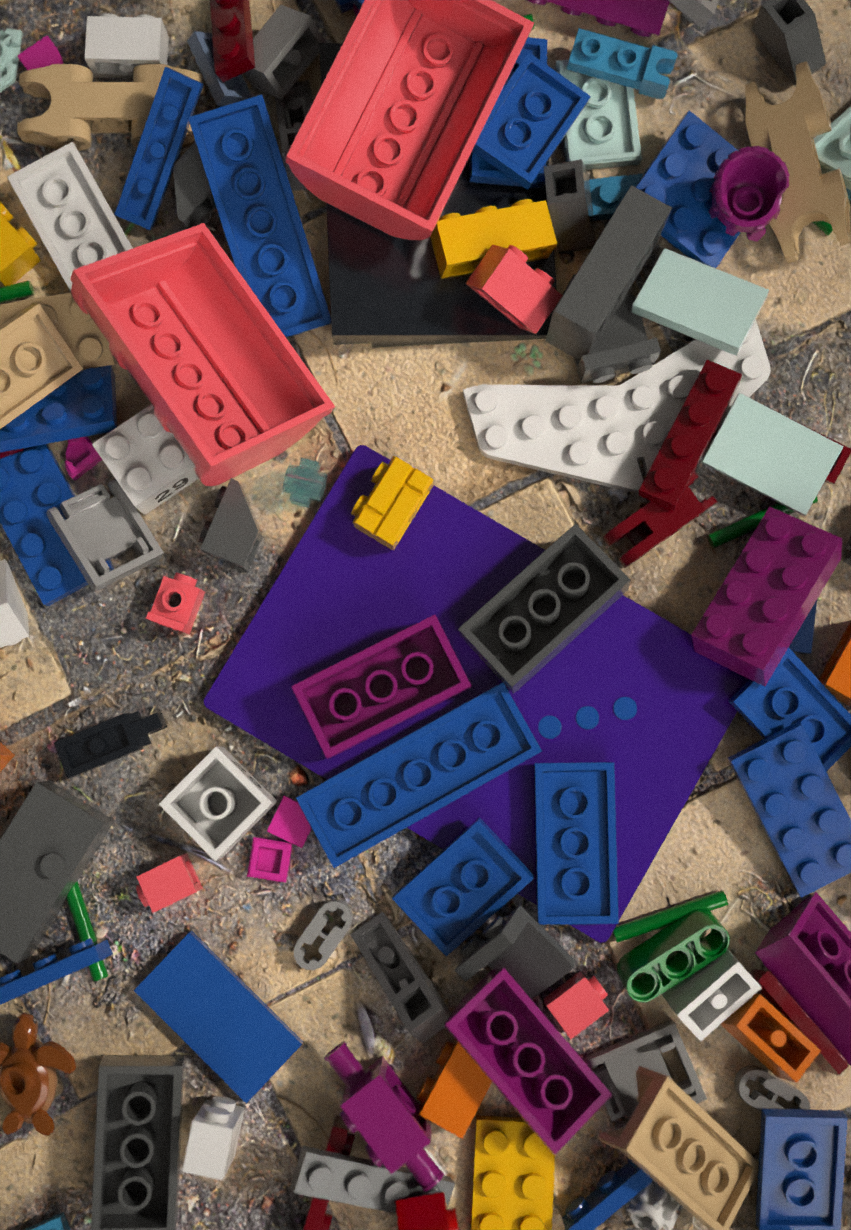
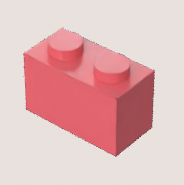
[466,245,563,334]

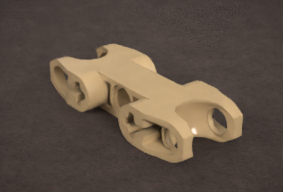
[745,61,851,263]
[17,64,205,151]

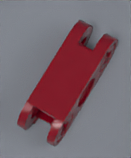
[602,471,718,568]

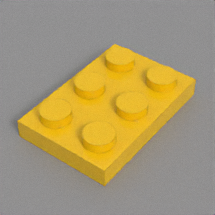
[470,1115,555,1230]

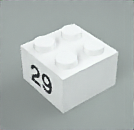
[92,404,199,515]
[159,746,278,861]

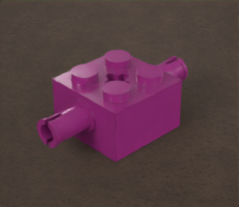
[324,1041,444,1192]

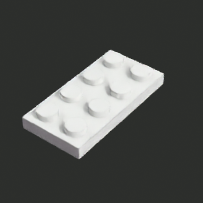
[7,141,133,292]

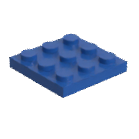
[635,110,741,268]

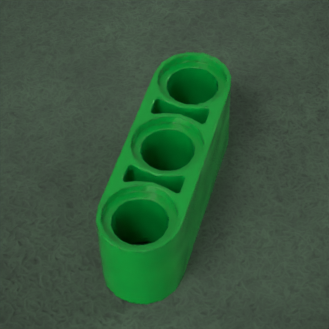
[617,909,730,1002]

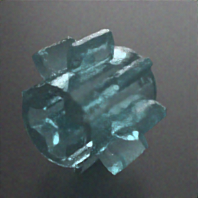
[283,457,328,508]

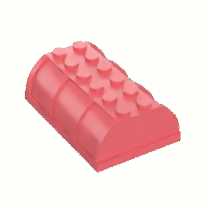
[286,0,534,240]
[70,223,335,486]

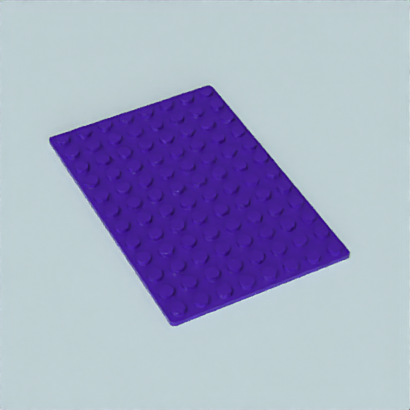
[204,445,749,943]

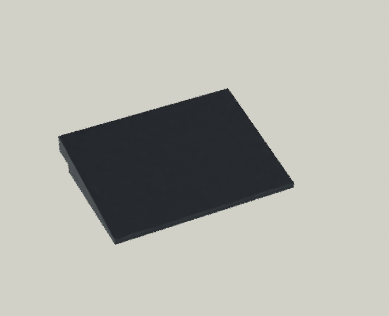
[319,43,558,348]

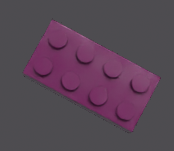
[691,507,842,687]
[291,615,471,759]

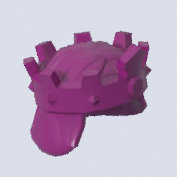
[709,146,789,242]

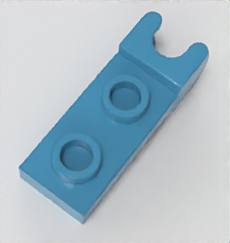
[567,28,678,99]

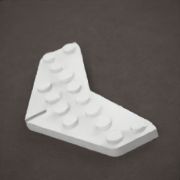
[463,320,770,494]

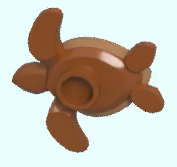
[0,1012,76,1136]

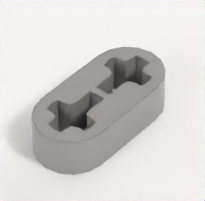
[294,899,353,970]
[734,1065,810,1112]

